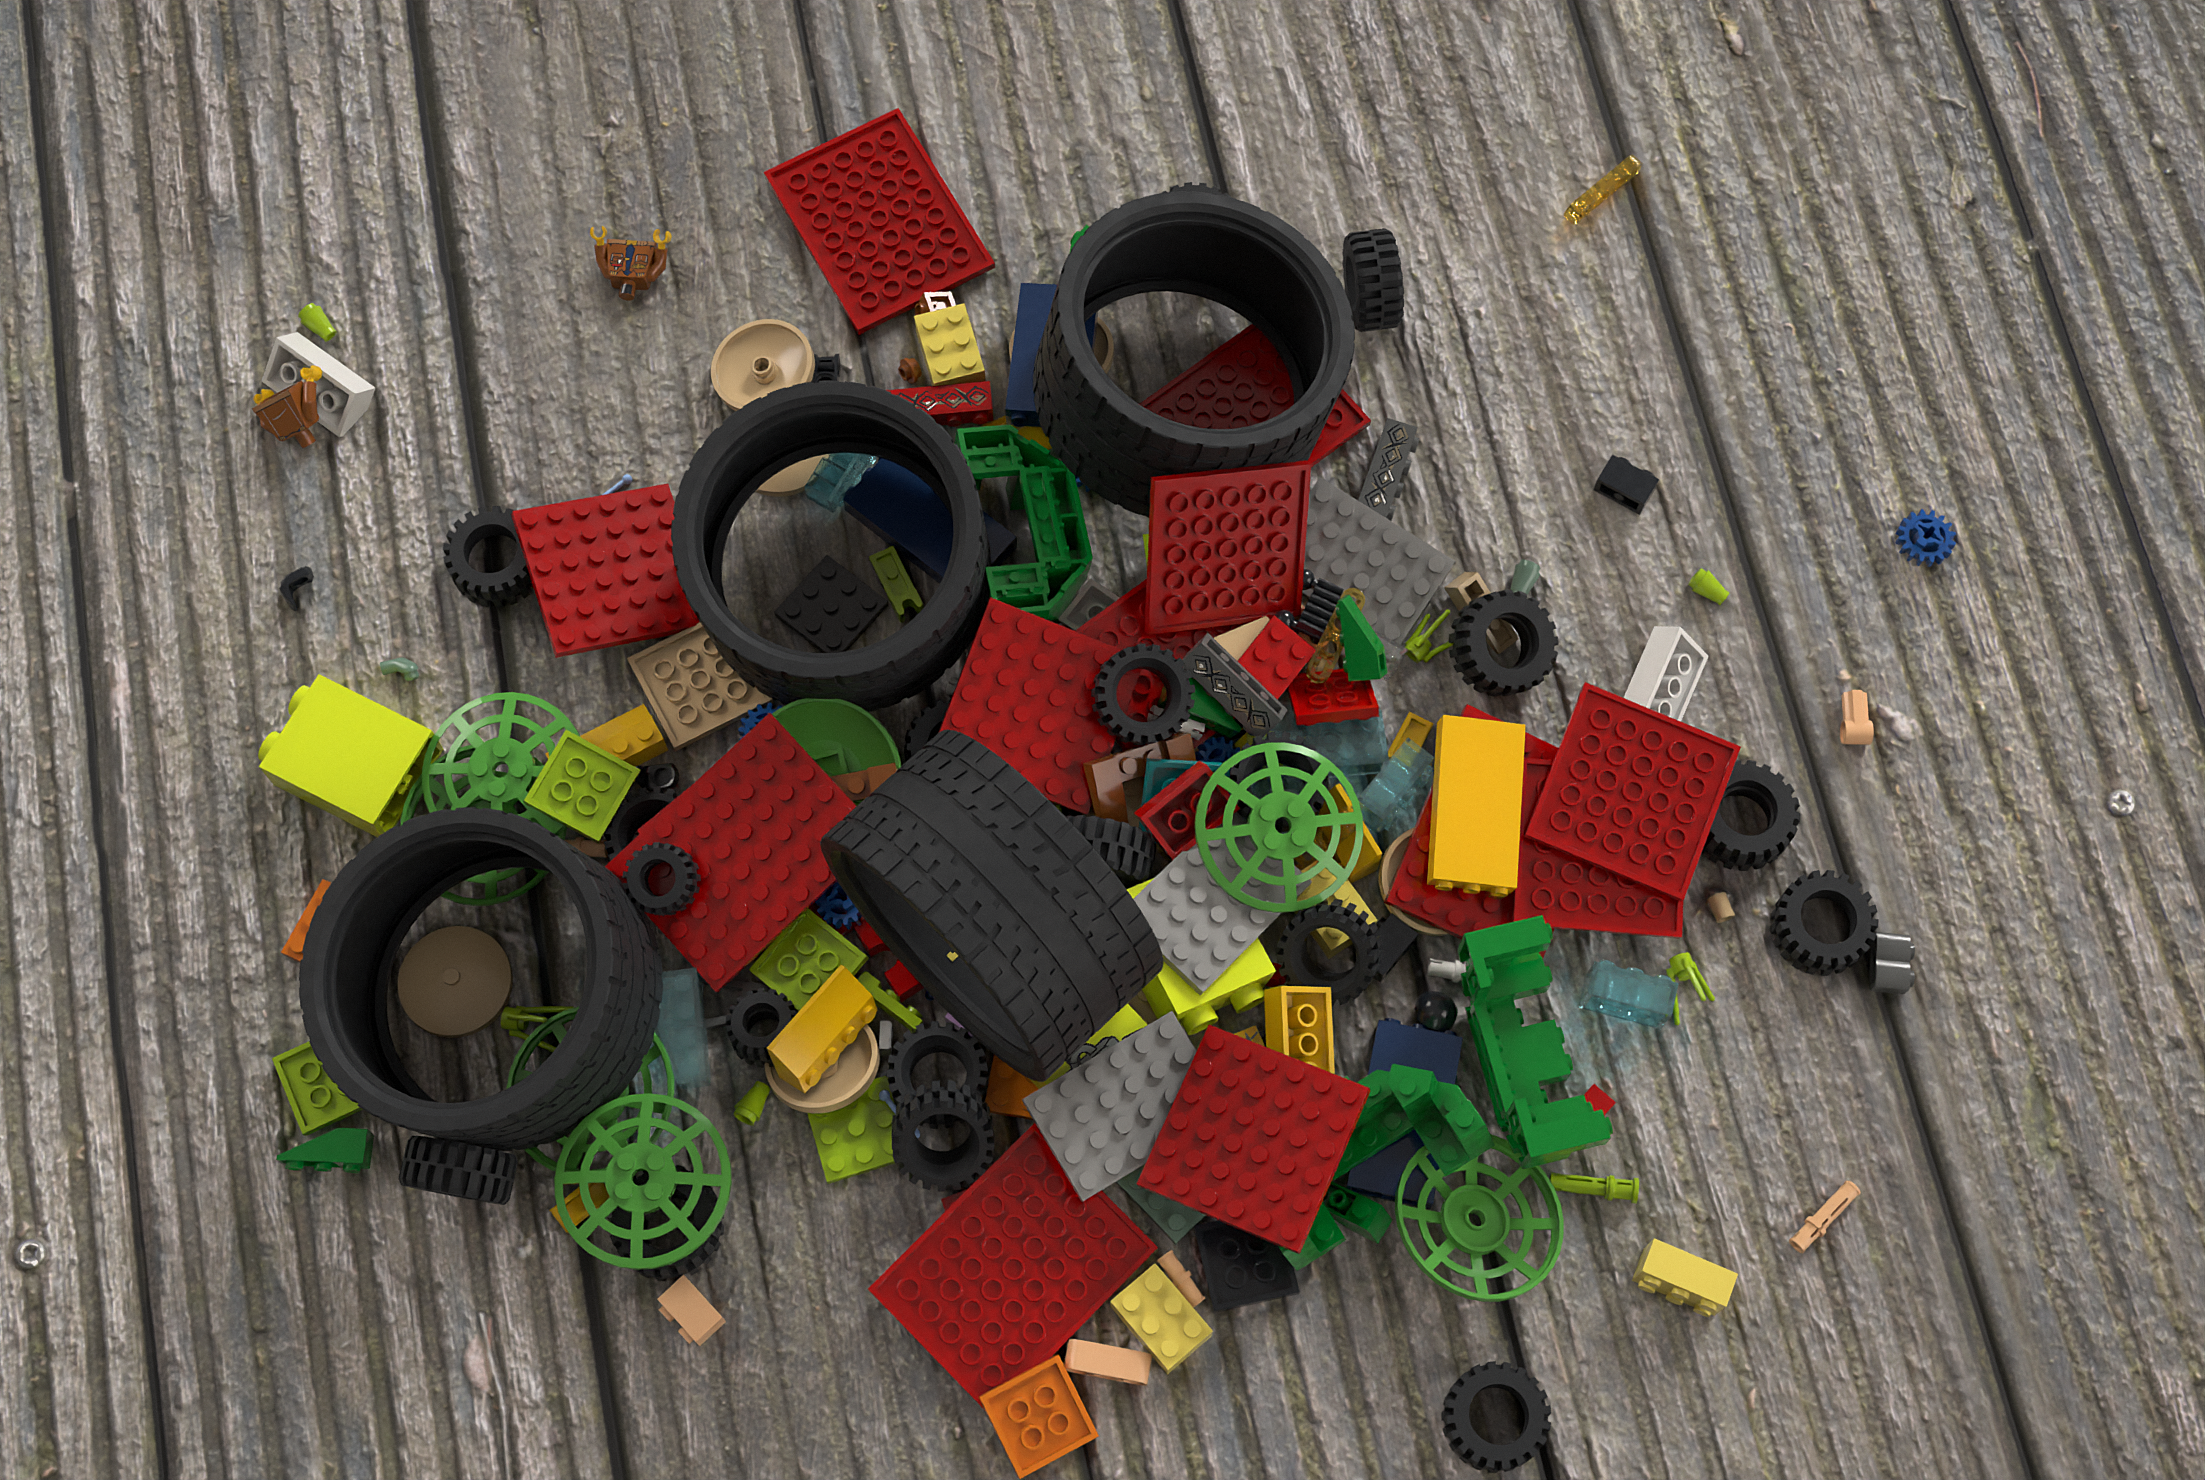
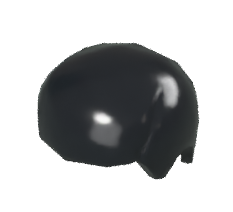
[1414,991,1458,1032]

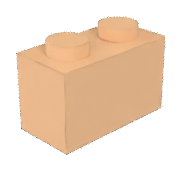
[657,1275,726,1346]

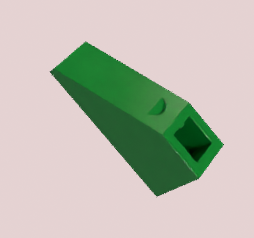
[1336,595,1388,681]
[276,1128,374,1173]
[1323,1181,1393,1244]

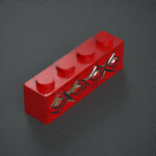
[886,381,993,427]

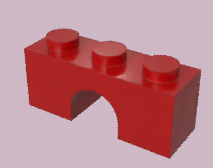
[854,920,924,1003]

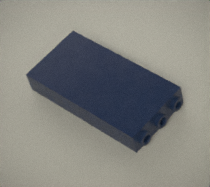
[1005,283,1098,428]
[843,458,1017,584]
[1346,1018,1463,1209]

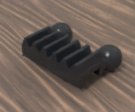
[1275,569,1344,645]

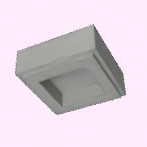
[879,1021,894,1056]

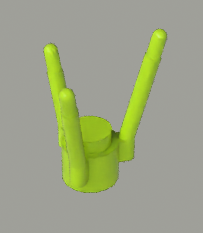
[1403,609,1453,663]
[1666,952,1715,1026]
[501,1005,574,1052]

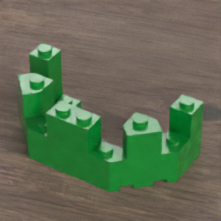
[954,424,1093,624]
[1457,915,1613,1169]
[1278,1064,1495,1271]

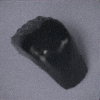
[279,566,314,611]
[635,763,679,791]

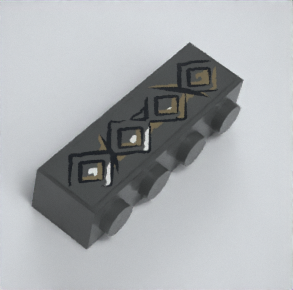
[1358,418,1420,521]
[1182,633,1287,738]

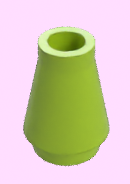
[298,303,337,342]
[1688,568,1730,605]
[733,1081,771,1126]

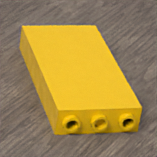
[1427,715,1526,897]

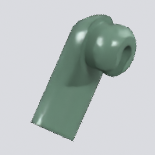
[380,657,419,681]

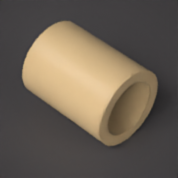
[1707,892,1735,923]

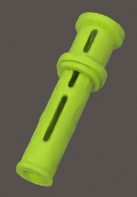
[1549,1172,1639,1204]

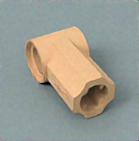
[1840,690,1874,745]

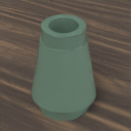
[1510,559,1540,595]

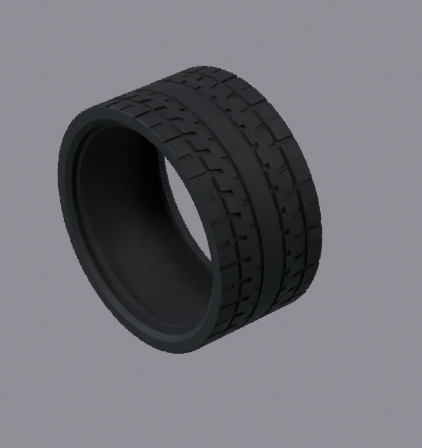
[1033,191,1355,518]
[671,381,992,712]
[820,730,1164,1082]
[299,807,663,1151]

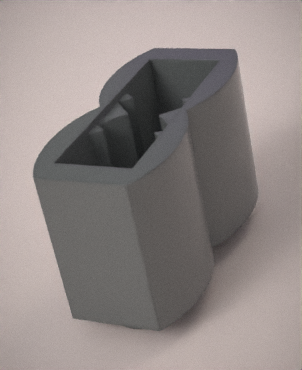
[1869,932,1915,994]

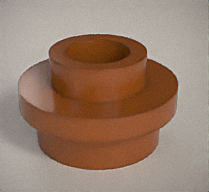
[898,358,922,384]

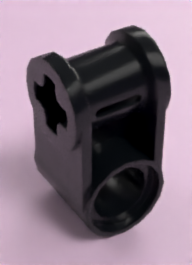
[813,354,841,383]

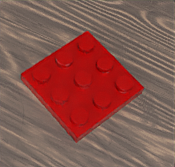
[1287,669,1379,726]

